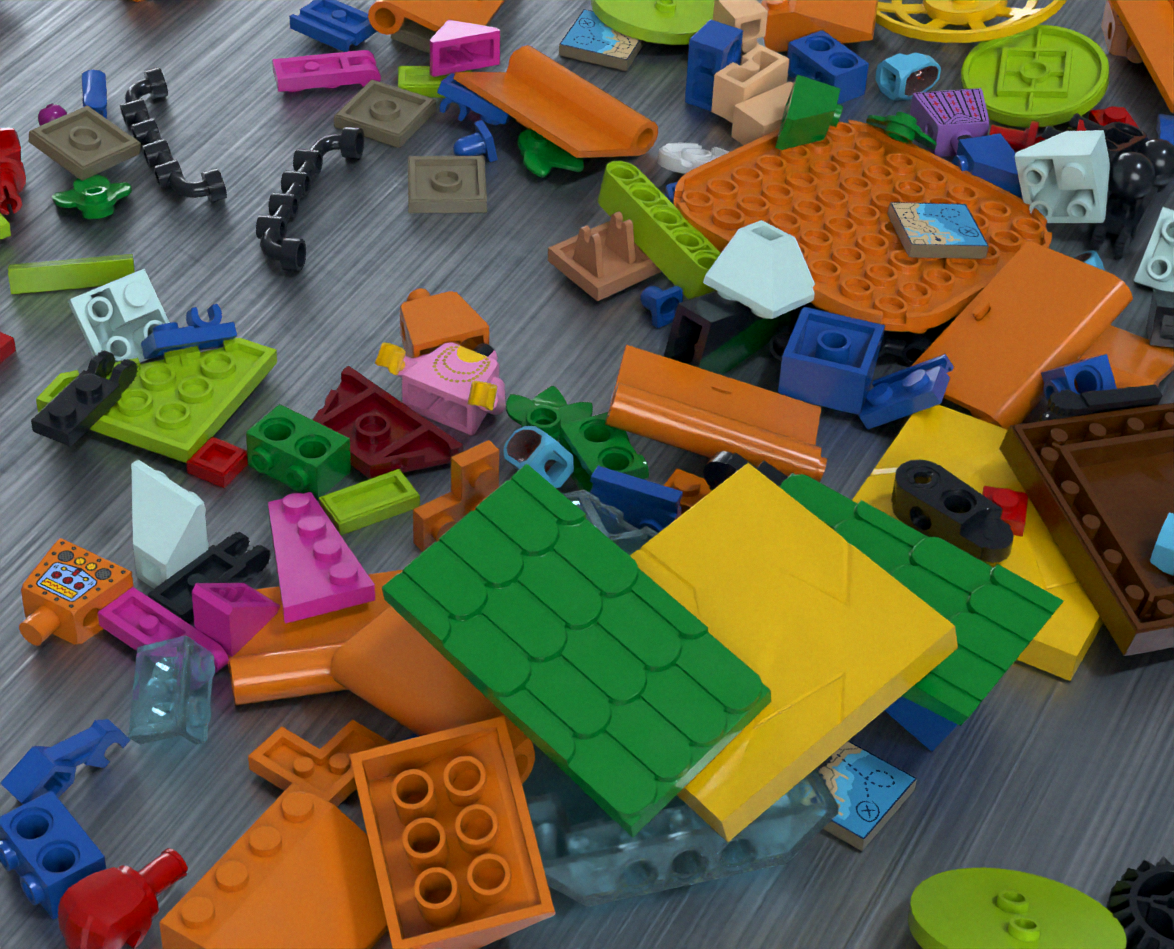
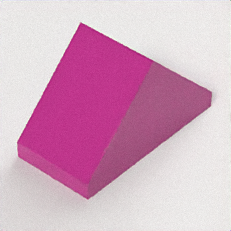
[430,20,500,77]
[192,583,280,657]

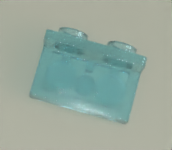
[128,635,215,745]

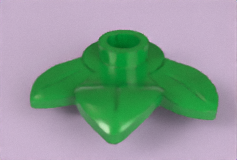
[866,112,937,150]
[518,129,584,178]
[52,175,132,219]
[506,386,593,441]

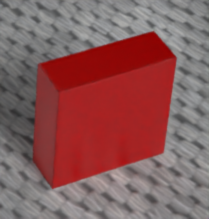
[186,437,248,489]

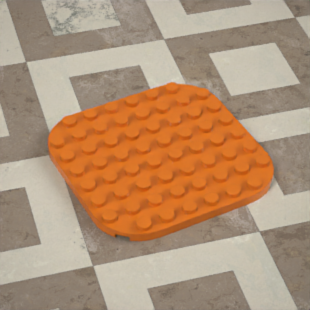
[673,119,1052,334]

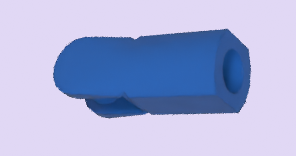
[82,69,107,119]

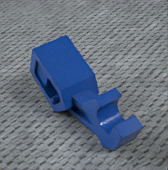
[0,719,130,805]

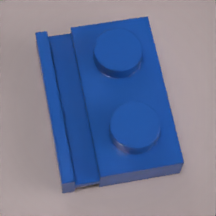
[289,0,378,52]
[859,354,954,429]
[588,466,683,543]

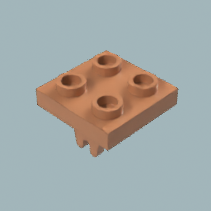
[548,211,661,301]

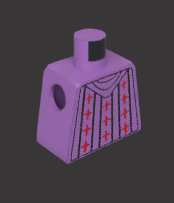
[910,88,989,157]

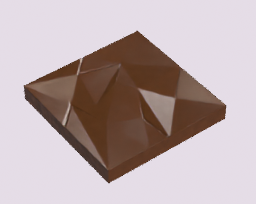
[999,403,1174,656]

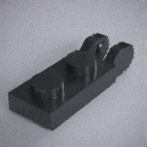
[1090,186,1158,257]
[31,350,138,446]
[1038,385,1163,422]
[148,532,271,624]

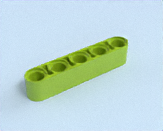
[598,161,721,300]

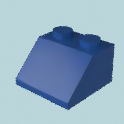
[778,307,885,415]

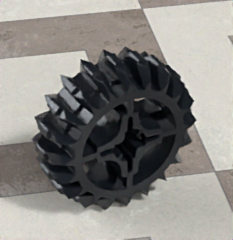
[1106,856,1174,949]

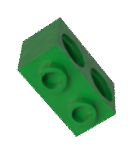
[246,404,351,501]
[559,412,649,503]

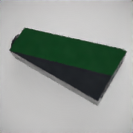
[664,291,794,375]

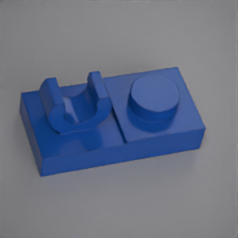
[437,73,513,125]
[141,304,237,359]

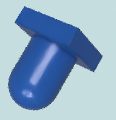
[453,120,498,163]
[640,286,683,328]

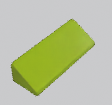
[8,254,135,294]

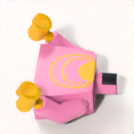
[375,342,506,436]

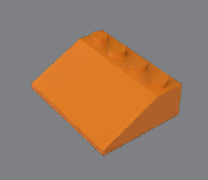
[761,0,878,52]
[349,715,555,949]
[159,783,388,949]

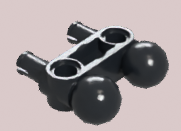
[1039,113,1174,201]

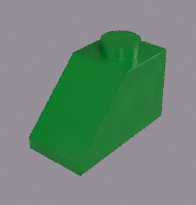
[775,74,843,150]

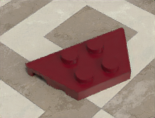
[313,366,464,479]

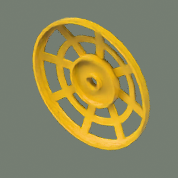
[875,0,1067,43]

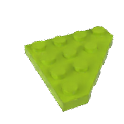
[36,337,277,463]

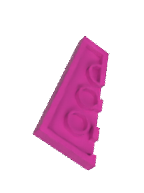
[268,492,375,624]

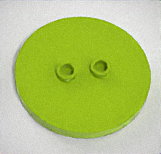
[591,0,714,45]
[961,25,1109,128]
[907,867,1126,949]

